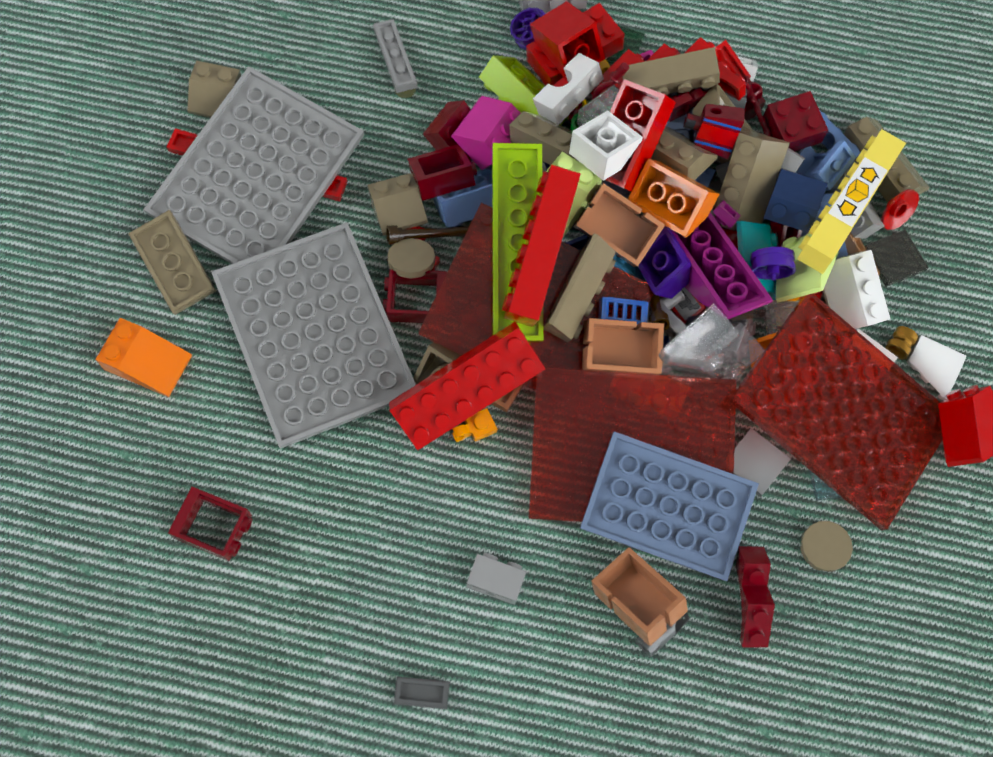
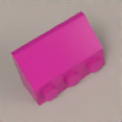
[451,96,521,170]

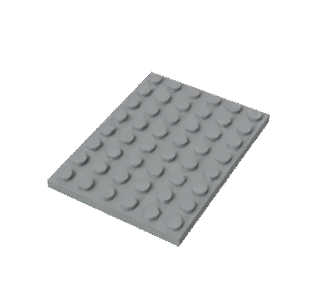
[143,66,365,264]
[211,222,416,449]

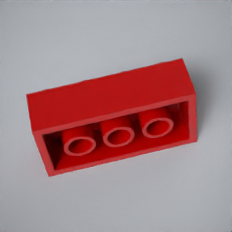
[526,3,625,86]
[605,79,676,192]

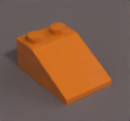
[95,318,192,397]

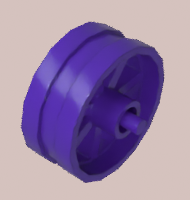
[510,8,545,50]
[750,247,796,280]

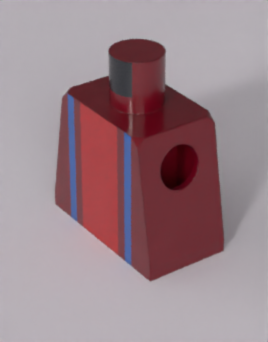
[683,104,744,159]

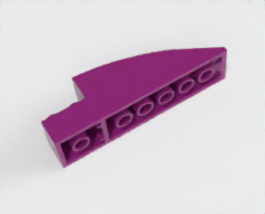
[662,212,773,320]

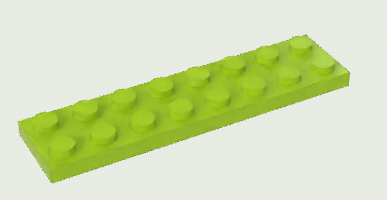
[492,143,543,341]

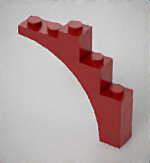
[591,37,746,109]

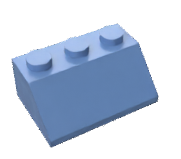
[433,166,492,227]

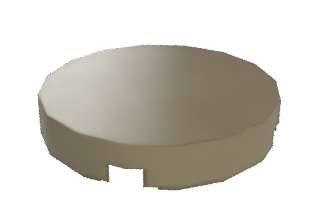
[387,238,435,278]
[800,521,853,572]

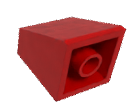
[530,1,605,81]
[938,385,993,467]

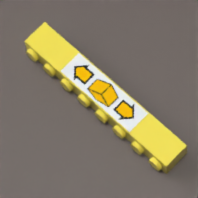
[797,129,906,274]

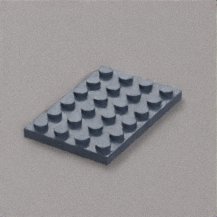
[580,432,759,581]

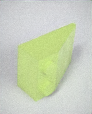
[546,152,602,239]
[776,233,839,303]

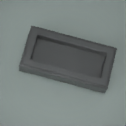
[394,676,450,710]

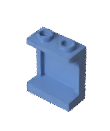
[796,140,856,191]

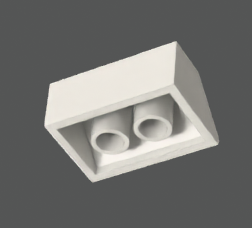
[823,250,890,333]

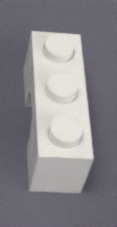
[533,53,604,125]

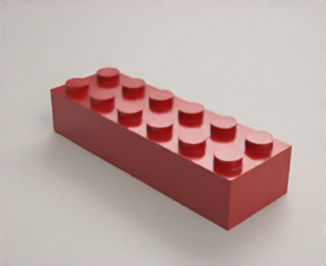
[501,164,581,327]
[389,321,545,451]

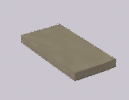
[128,210,217,315]

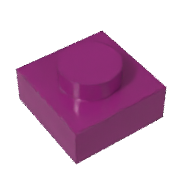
[713,200,741,228]

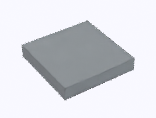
[721,428,791,497]

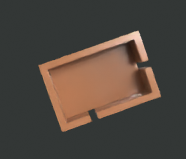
[573,183,665,267]
[582,318,664,376]
[591,547,688,646]

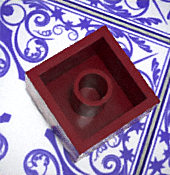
[763,91,828,151]

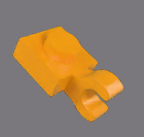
[452,408,498,442]

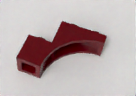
[735,546,775,648]

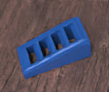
[598,297,648,324]

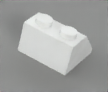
[569,110,643,181]

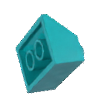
[736,221,778,300]

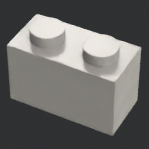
[466,553,526,605]

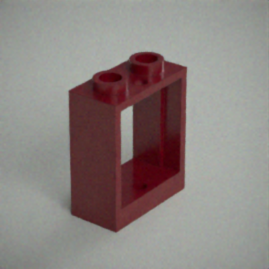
[407,144,477,201]
[383,269,447,324]
[168,486,252,562]

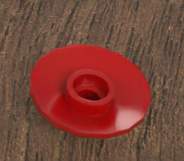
[881,189,919,230]

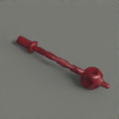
[568,62,629,129]
[745,76,771,137]

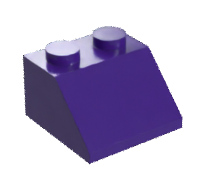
[638,226,691,299]

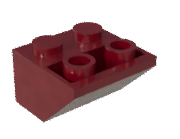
[423,100,471,159]

